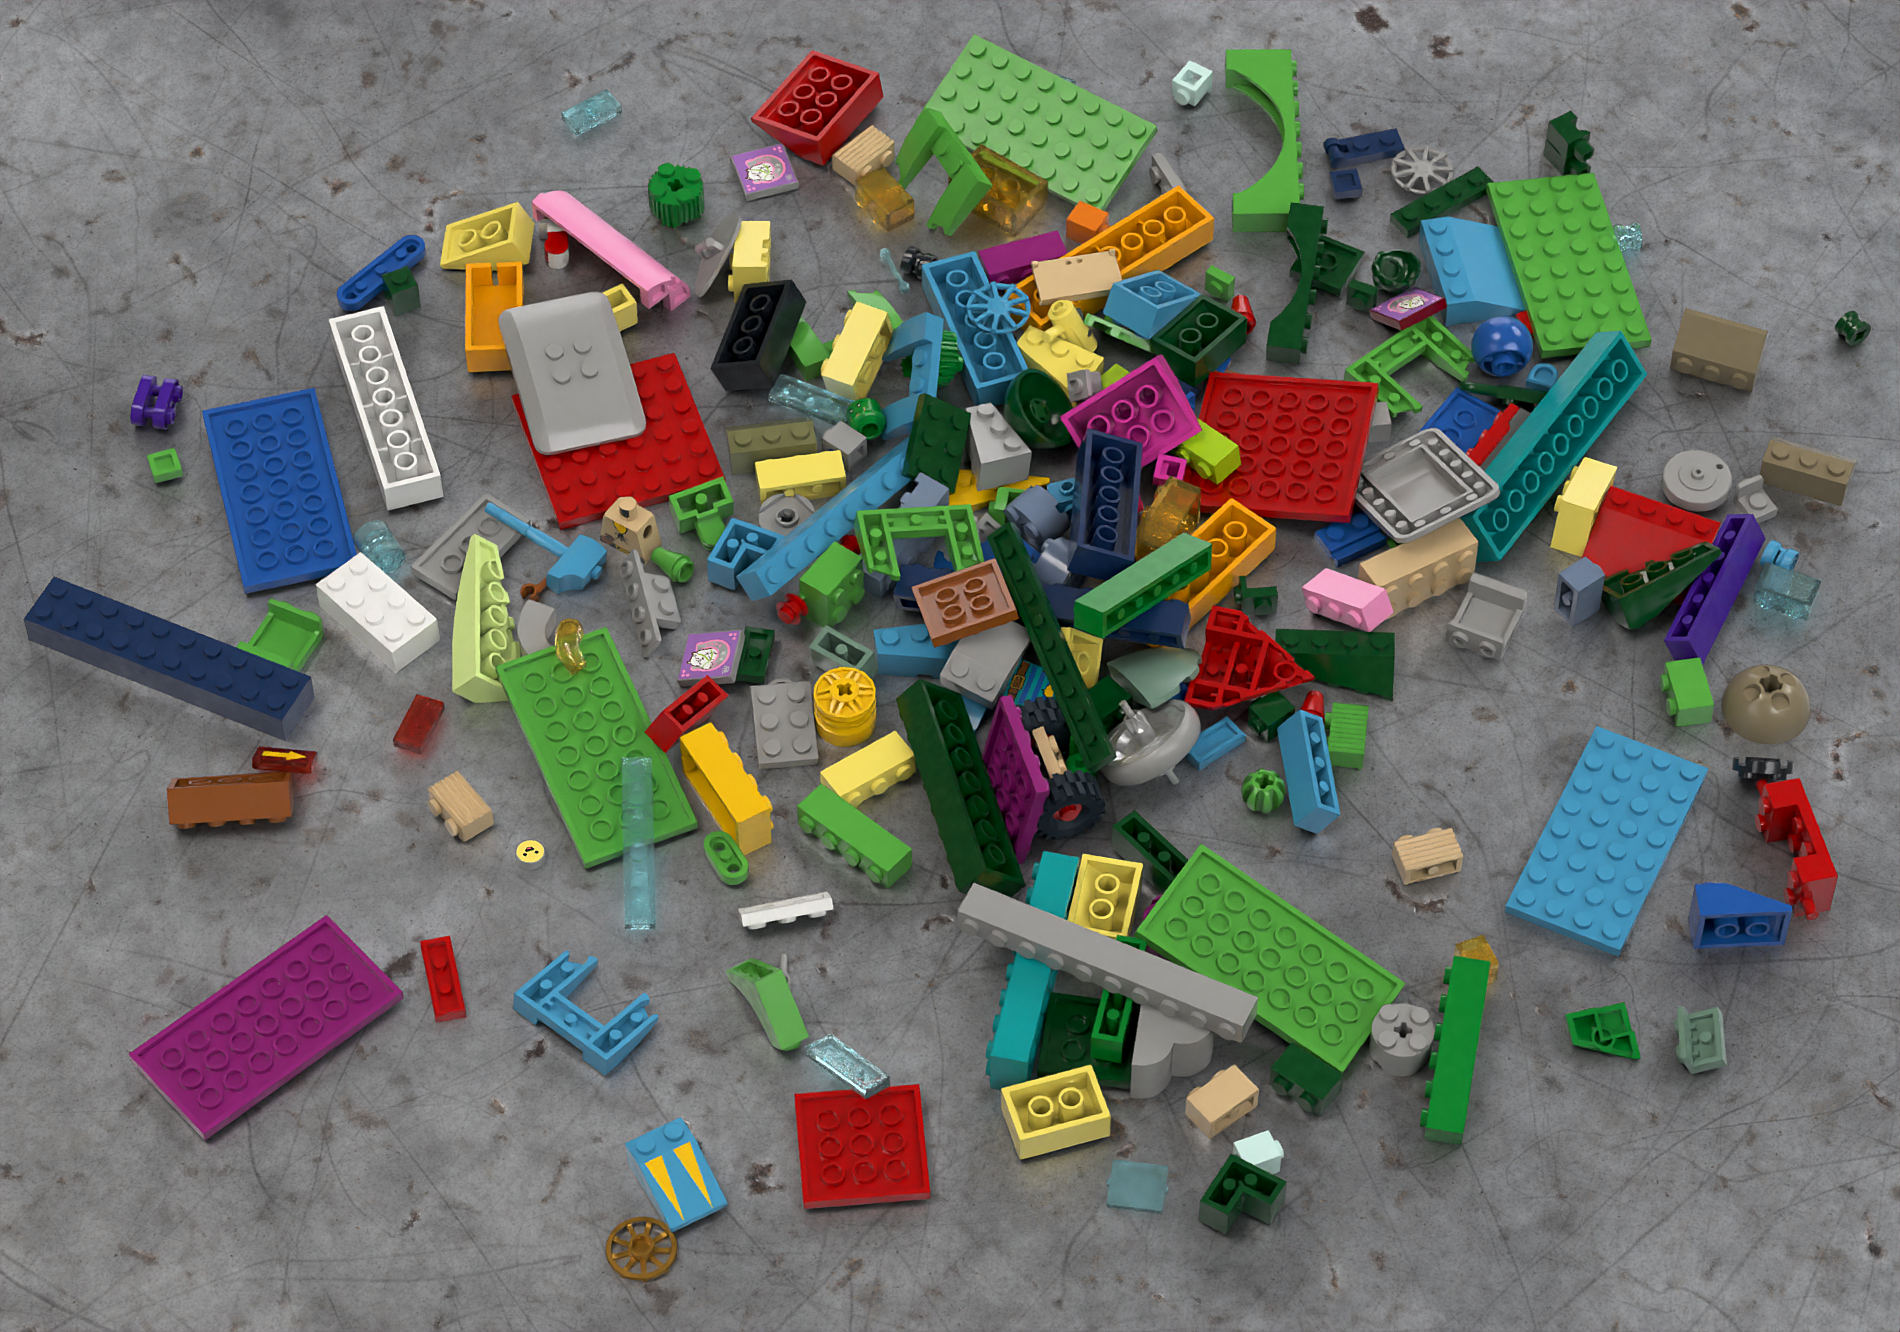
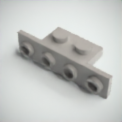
[620,549,681,658]

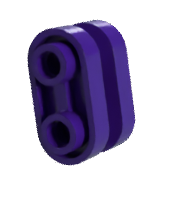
[130,374,183,430]

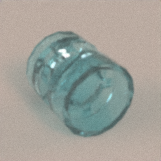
[354,520,405,575]

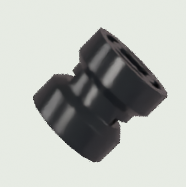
[900,246,938,280]

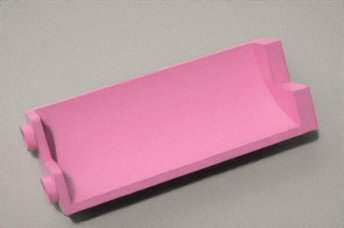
[531,190,691,311]

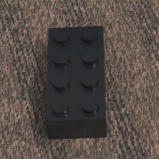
[710,279,807,391]

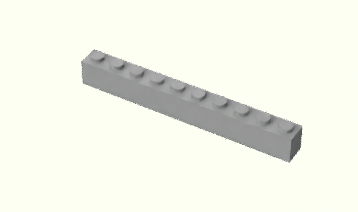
[957,883,1258,1043]

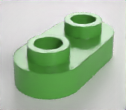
[704,831,749,885]

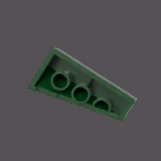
[1275,629,1395,701]

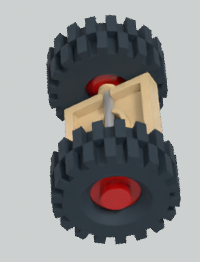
[1015,696,1106,840]

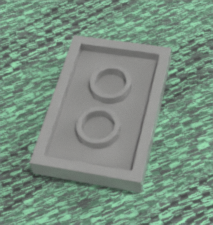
[751,681,818,770]

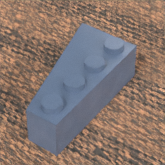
[859,472,949,599]

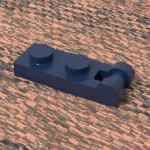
[1323,128,1405,169]

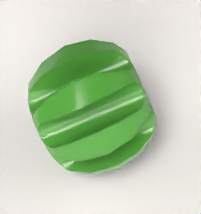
[1241,768,1286,814]

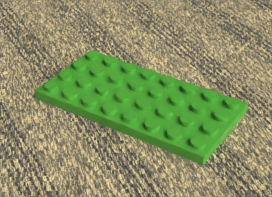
[915,34,1158,211]
[1486,173,1652,358]
[495,627,698,869]
[1134,844,1405,1074]

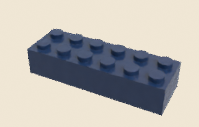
[1067,428,1143,581]

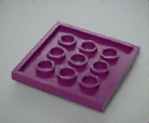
[982,695,1049,865]

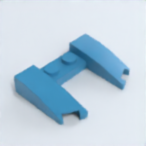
[881,312,944,440]
[513,950,659,1076]

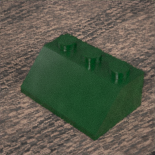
[1150,294,1247,388]

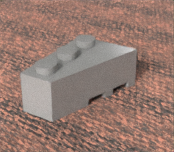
[965,403,1032,491]

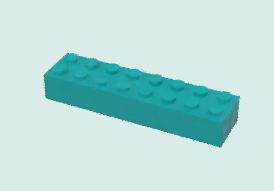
[985,851,1079,1090]

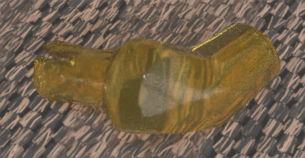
[555,618,587,675]

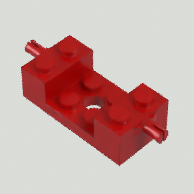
[1755,778,1838,920]

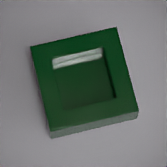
[1346,279,1378,312]

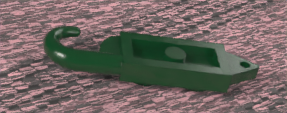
[1458,381,1549,408]

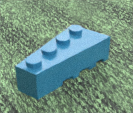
[873,624,960,679]

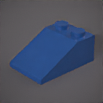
[1688,882,1793,949]

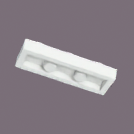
[738,892,833,929]

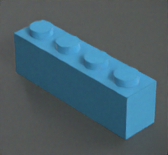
[1277,709,1340,834]

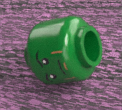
[846,398,886,440]

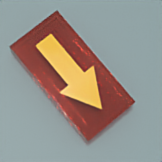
[252,746,318,774]

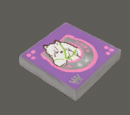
[730,143,799,201]
[677,630,746,687]

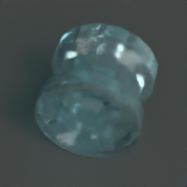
[1613,222,1643,252]

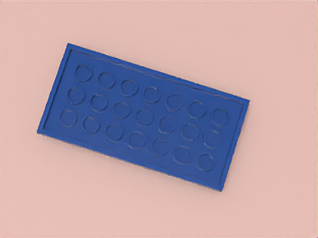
[202,388,357,594]

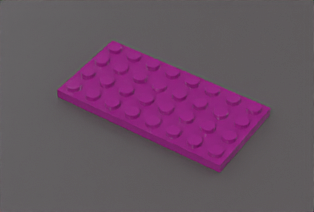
[128,915,404,1140]

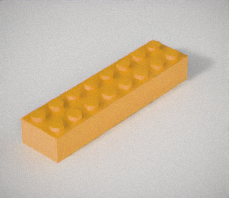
[1005,185,1214,332]

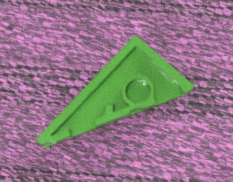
[1083,313,1158,355]

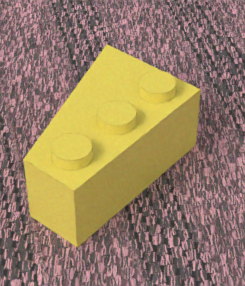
[728,221,771,303]

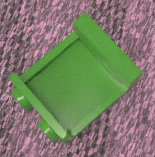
[236,598,324,672]

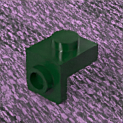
[1233,576,1278,615]

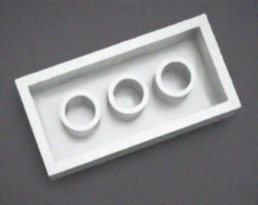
[316,552,440,674]

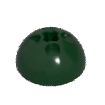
[1003,369,1073,450]

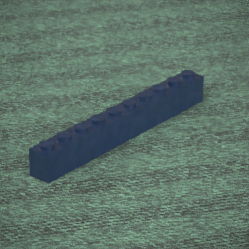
[893,564,1191,649]

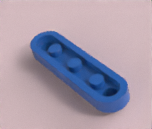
[337,235,426,311]

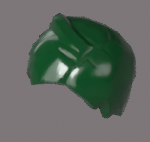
[1371,249,1421,294]

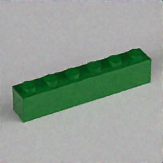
[1073,533,1212,639]
[1420,955,1491,1145]

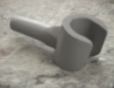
[779,954,792,991]

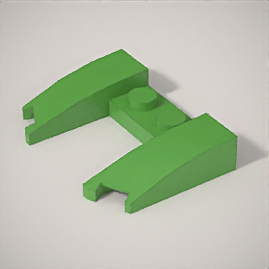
[895,108,993,236]
[788,290,903,381]
[1343,316,1475,417]
[854,504,984,581]

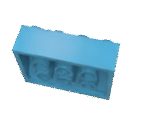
[1419,217,1525,326]

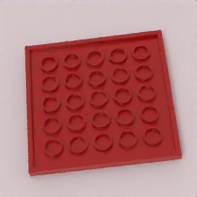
[511,352,726,530]
[1178,372,1379,523]

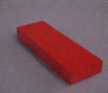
[420,935,467,1023]

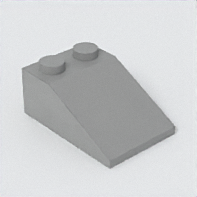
[939,621,1031,710]

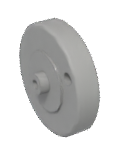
[1661,450,1732,511]

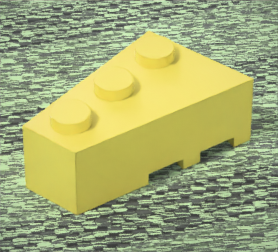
[1017,325,1104,408]
[1550,457,1617,557]

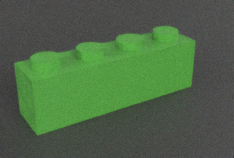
[797,783,912,889]

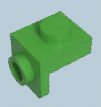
[988,486,1025,526]

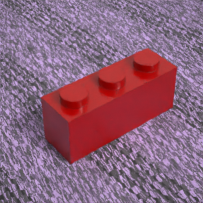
[644,675,729,753]

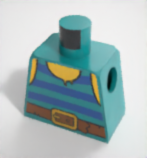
[1004,659,1056,706]

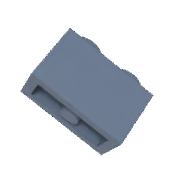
[1553,556,1605,627]

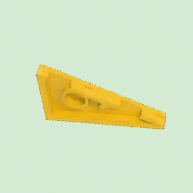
[949,469,1050,512]

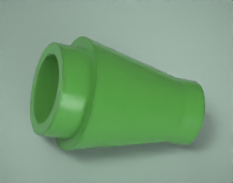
[651,547,694,582]

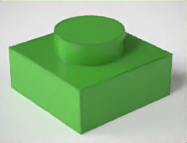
[1205,265,1235,303]
[147,448,183,484]

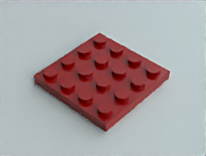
[794,1084,931,1209]

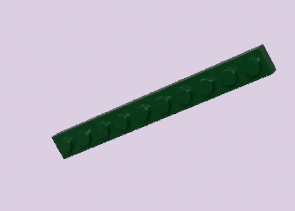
[987,521,1117,774]

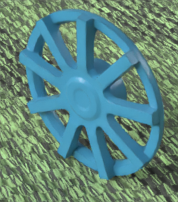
[967,281,1031,334]

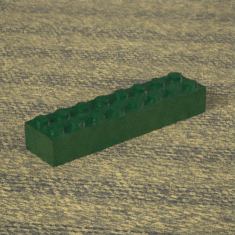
[896,679,1026,897]

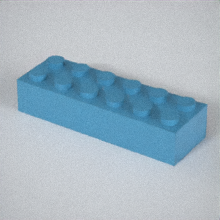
[922,251,1028,406]

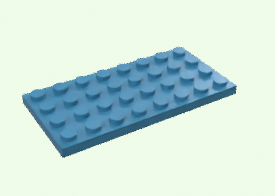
[1505,726,1709,957]

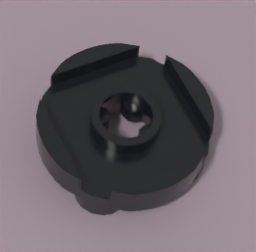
[1732,757,1794,781]

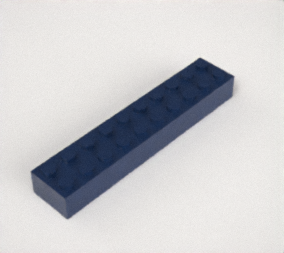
[24,576,315,741]

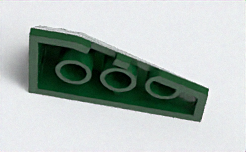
[1601,541,1722,630]

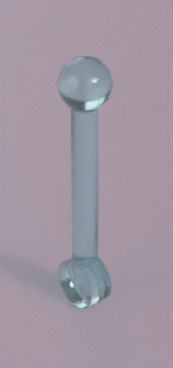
[880,248,910,294]

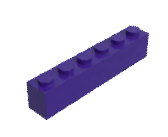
[1664,514,1766,665]

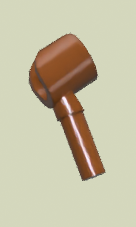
[520,577,547,602]

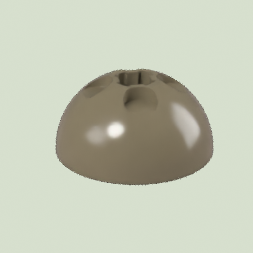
[1721,664,1811,744]

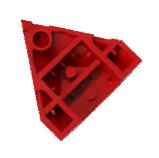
[1184,605,1315,711]

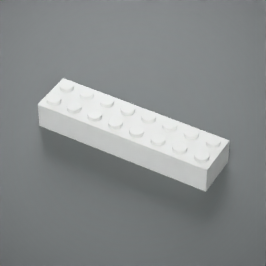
[328,306,443,511]

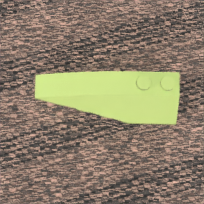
[452,534,521,703]

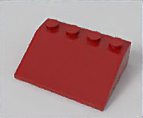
[751,50,884,166]
[1581,486,1721,605]

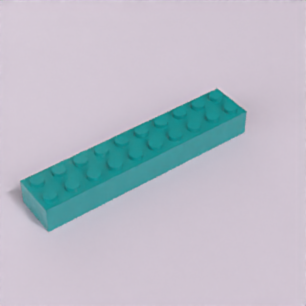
[1460,330,1648,562]

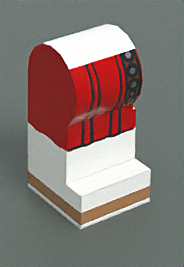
[539,216,569,269]

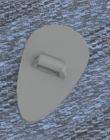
[695,213,742,297]

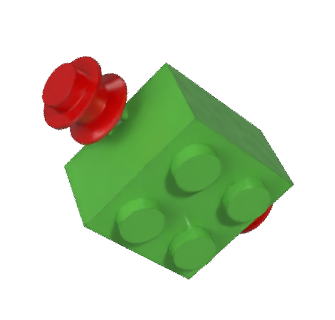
[776,534,865,628]

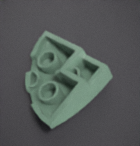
[1107,647,1203,709]

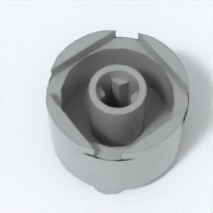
[1369,1004,1434,1076]

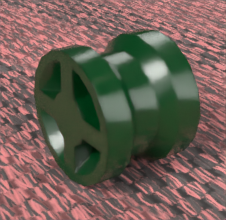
[1835,310,1871,347]

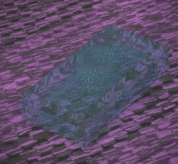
[561,89,622,136]

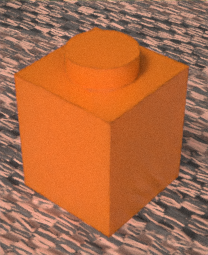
[1066,201,1111,244]

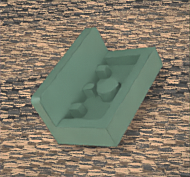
[1674,1006,1727,1074]

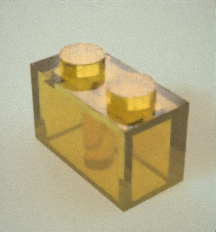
[854,166,915,233]

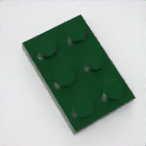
[902,393,972,495]

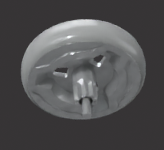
[1100,699,1201,786]

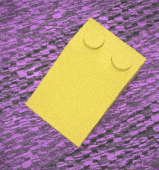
[440,202,535,271]

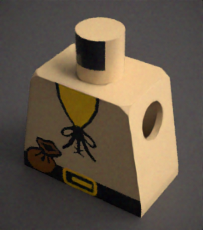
[600,497,662,564]

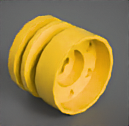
[813,667,877,747]

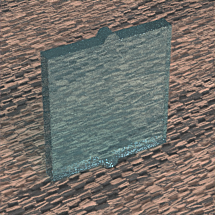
[1107,1159,1168,1214]

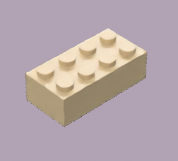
[1358,518,1478,619]

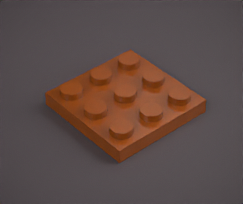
[912,558,1019,648]

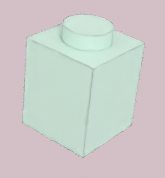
[1233,1130,1284,1174]

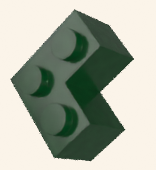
[1198,1154,1287,1234]

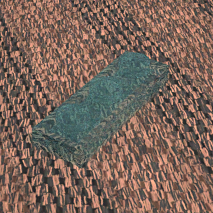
[769,374,854,425]
[806,1034,890,1099]

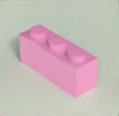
[1302,568,1394,632]

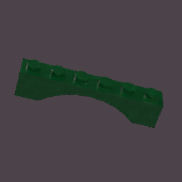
[1266,202,1329,364]

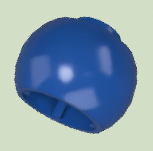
[1471,316,1533,377]

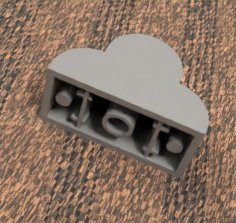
[1130,1005,1214,1099]

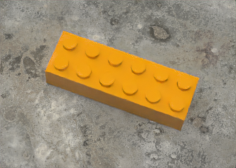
[1145,498,1276,648]

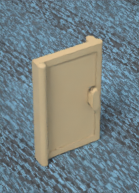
[1031,249,1122,306]

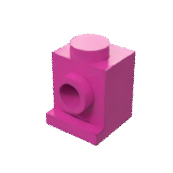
[1152,454,1187,502]

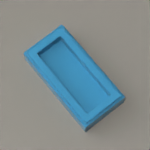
[1185,716,1246,771]

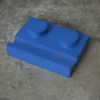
[1314,510,1387,568]

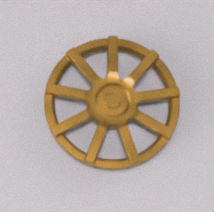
[605,1216,678,1282]

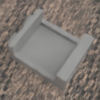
[1446,572,1528,661]

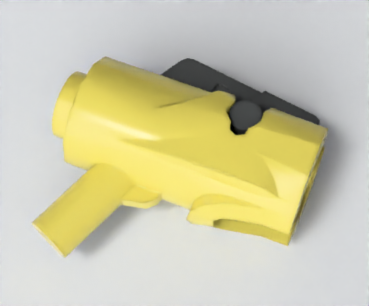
[1042,300,1097,353]

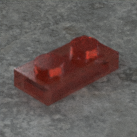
[393,694,445,755]

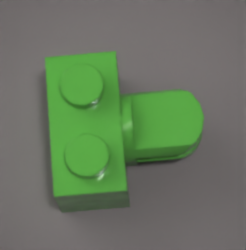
[669,477,734,552]

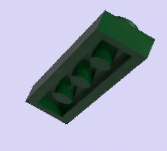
[1390,166,1494,238]

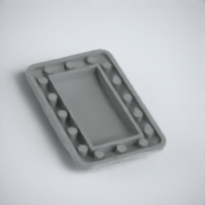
[498,292,646,455]
[1355,428,1500,543]

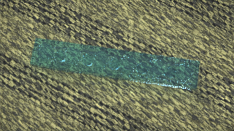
[621,757,656,929]

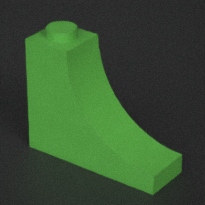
[725,958,809,1051]

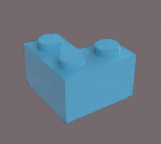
[707,517,785,590]

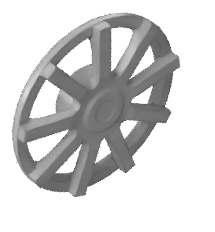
[1391,145,1453,195]

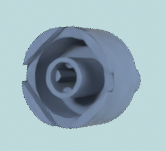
[1003,485,1070,553]
[1033,537,1089,589]

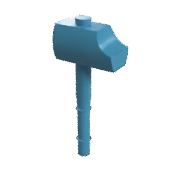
[484,502,607,594]

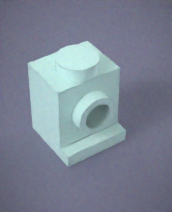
[1172,60,1213,106]

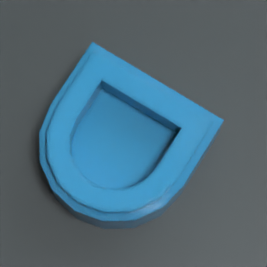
[1525,363,1558,391]

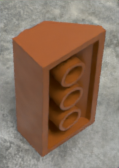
[167,771,293,829]

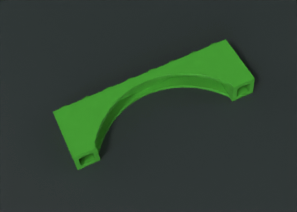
[1225,49,1304,232]

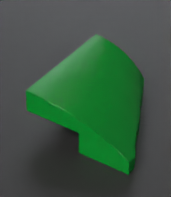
[1563,1002,1641,1060]

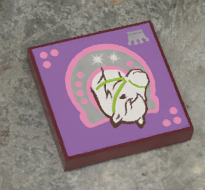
[1369,287,1447,331]

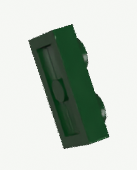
[735,626,775,684]

